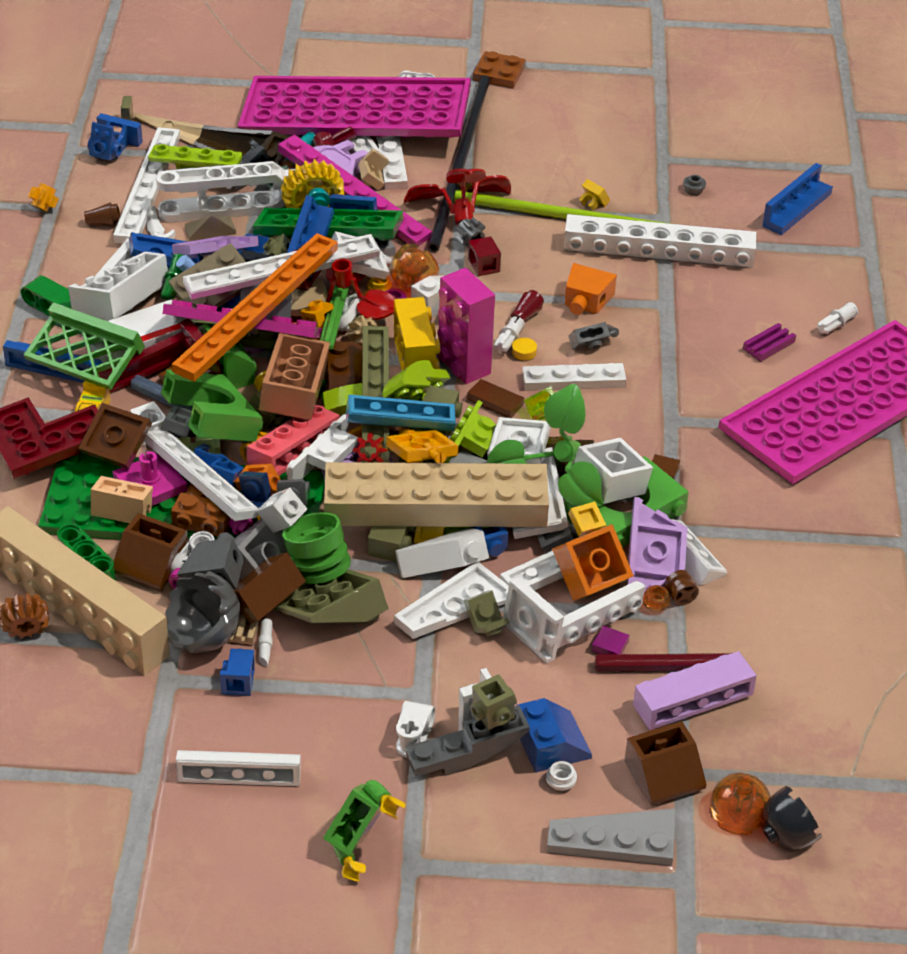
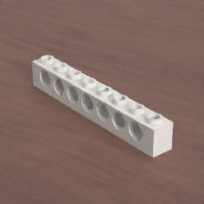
[564,214,756,268]

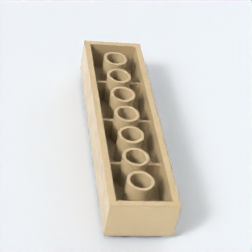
[324,462,549,527]
[0,506,170,676]

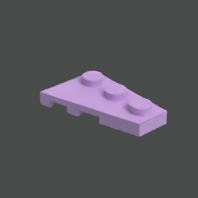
[172,236,258,259]

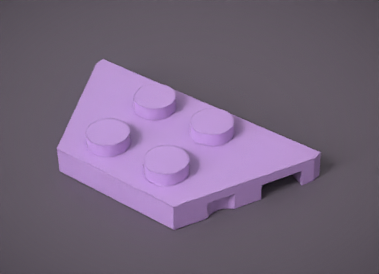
[626,497,688,594]

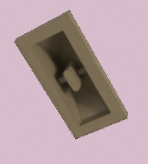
[184,215,236,241]

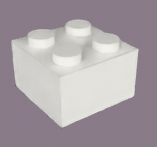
[574,438,653,504]

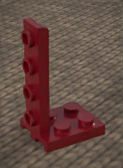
[93,318,222,393]

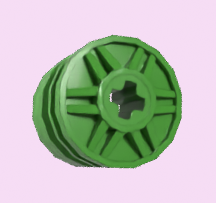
[282,512,351,584]

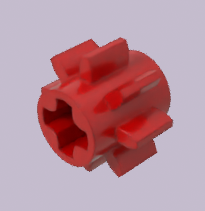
[352,433,388,463]

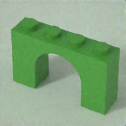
[161,369,263,442]
[564,456,689,548]

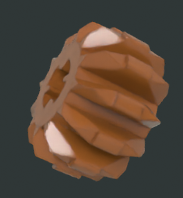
[0,592,49,640]

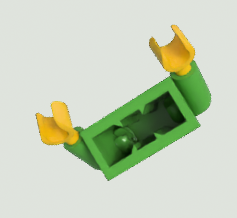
[323,780,406,882]

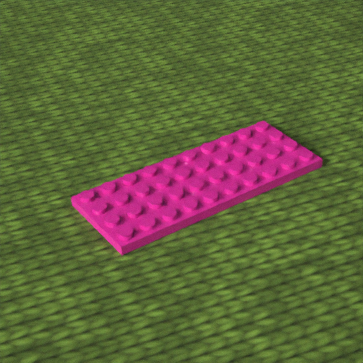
[238,76,471,138]
[718,320,907,484]

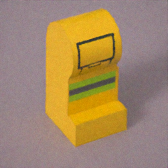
[75,381,110,412]

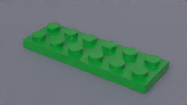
[252,207,404,240]

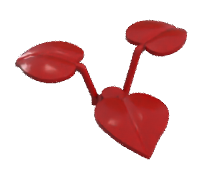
[403,168,511,225]
[291,258,396,324]

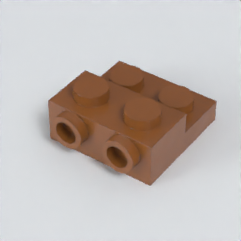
[171,483,242,537]

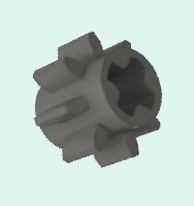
[456,217,486,248]

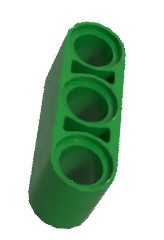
[20,275,72,317]
[57,524,116,581]

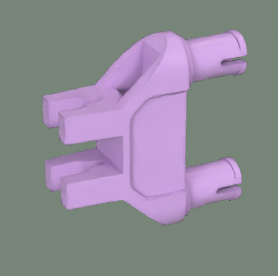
[313,140,368,177]

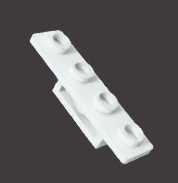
[286,414,358,480]

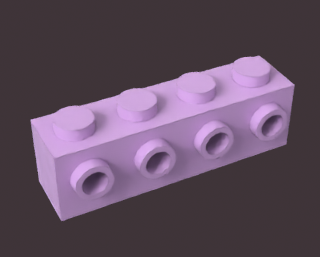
[633,651,757,730]

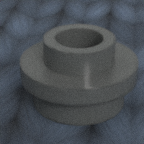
[683,175,706,195]

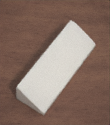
[671,519,728,585]

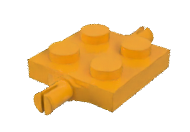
[386,427,458,464]

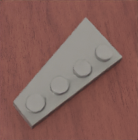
[547,808,676,866]

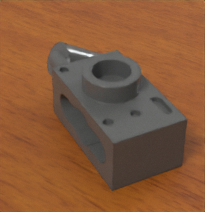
[568,322,619,350]

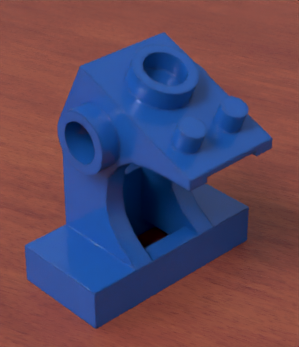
[87,113,143,160]

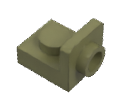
[464,590,510,636]

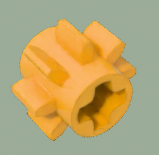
[28,183,59,212]

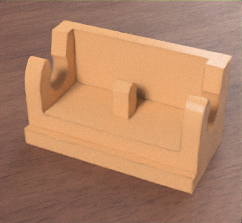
[91,476,153,523]

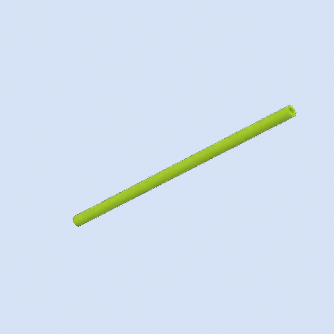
[454,190,671,224]

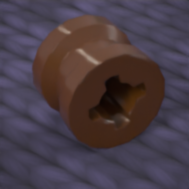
[664,570,699,606]

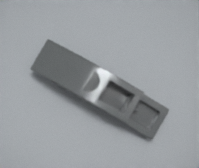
[405,705,530,777]

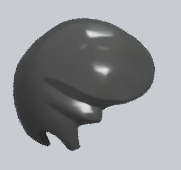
[165,571,240,653]

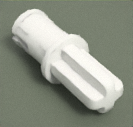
[817,302,858,334]
[494,316,525,354]

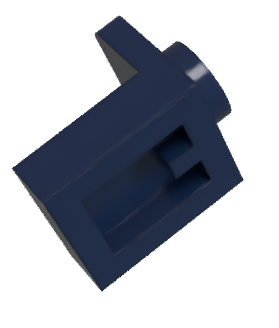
[238,471,272,509]

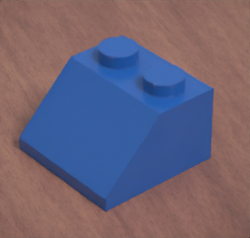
[516,698,592,773]

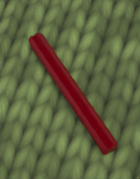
[595,653,732,672]

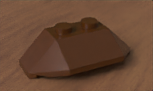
[326,341,362,390]

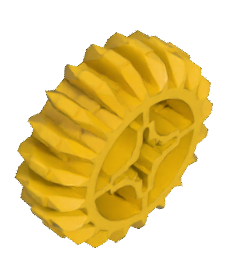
[281,159,344,208]

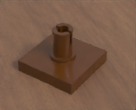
[78,403,152,469]

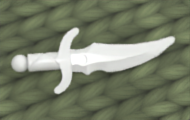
[147,206,176,239]

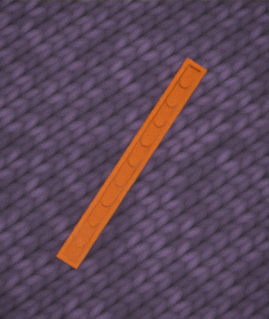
[172,233,338,382]

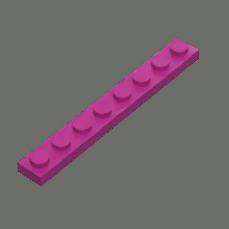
[278,135,432,249]

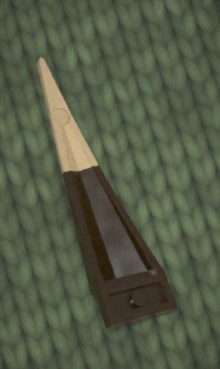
[134,113,290,165]

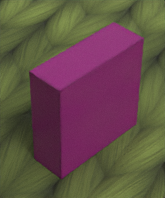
[591,626,630,654]

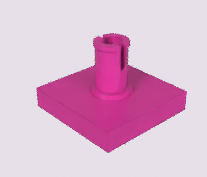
[113,451,187,506]

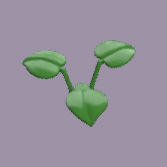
[487,384,603,506]

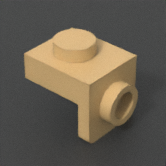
[358,149,389,190]

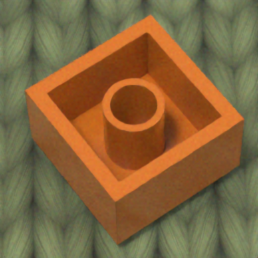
[552,524,634,601]

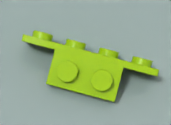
[148,144,242,170]
[443,400,497,463]

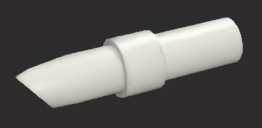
[258,619,273,666]

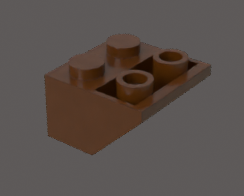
[114,513,188,590]
[624,721,707,806]

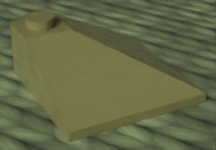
[273,570,389,623]

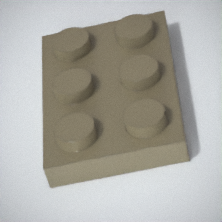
[169,243,246,308]

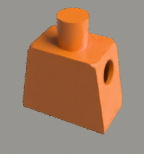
[564,263,617,315]

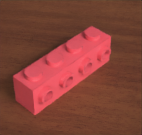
[246,405,340,476]

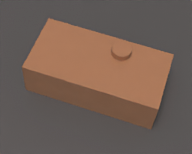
[259,333,330,420]

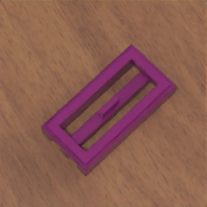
[743,323,796,362]

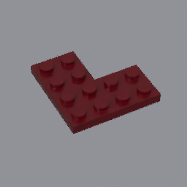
[0,397,98,479]

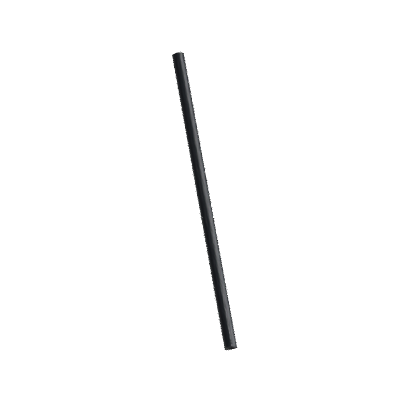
[428,75,490,252]

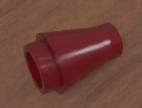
[511,290,544,323]

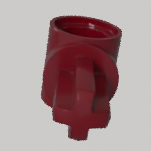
[312,126,356,147]

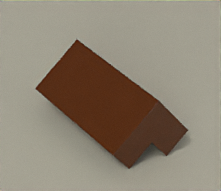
[233,552,306,624]

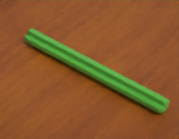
[320,285,349,349]

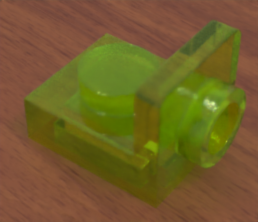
[524,386,555,421]

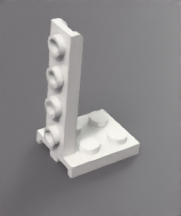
[503,577,646,663]

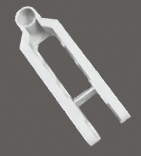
[156,161,295,223]

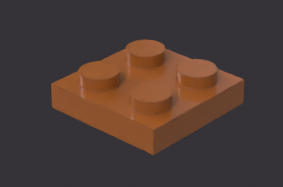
[472,51,526,89]

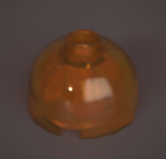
[390,244,439,293]
[709,772,771,835]

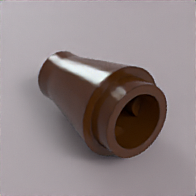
[84,202,121,225]

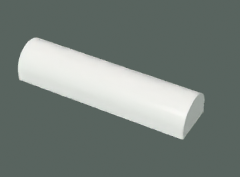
[176,750,301,786]

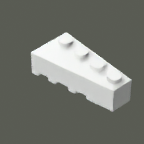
[68,252,168,321]

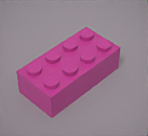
[437,267,495,384]

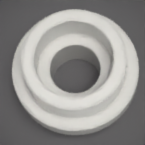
[546,761,577,791]

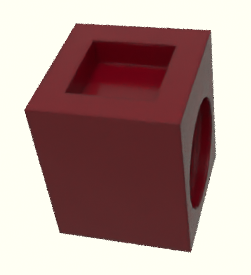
[468,236,501,276]

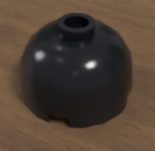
[762,786,822,851]

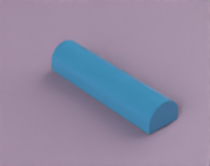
[346,395,456,432]

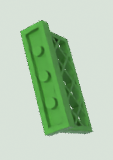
[24,302,145,390]

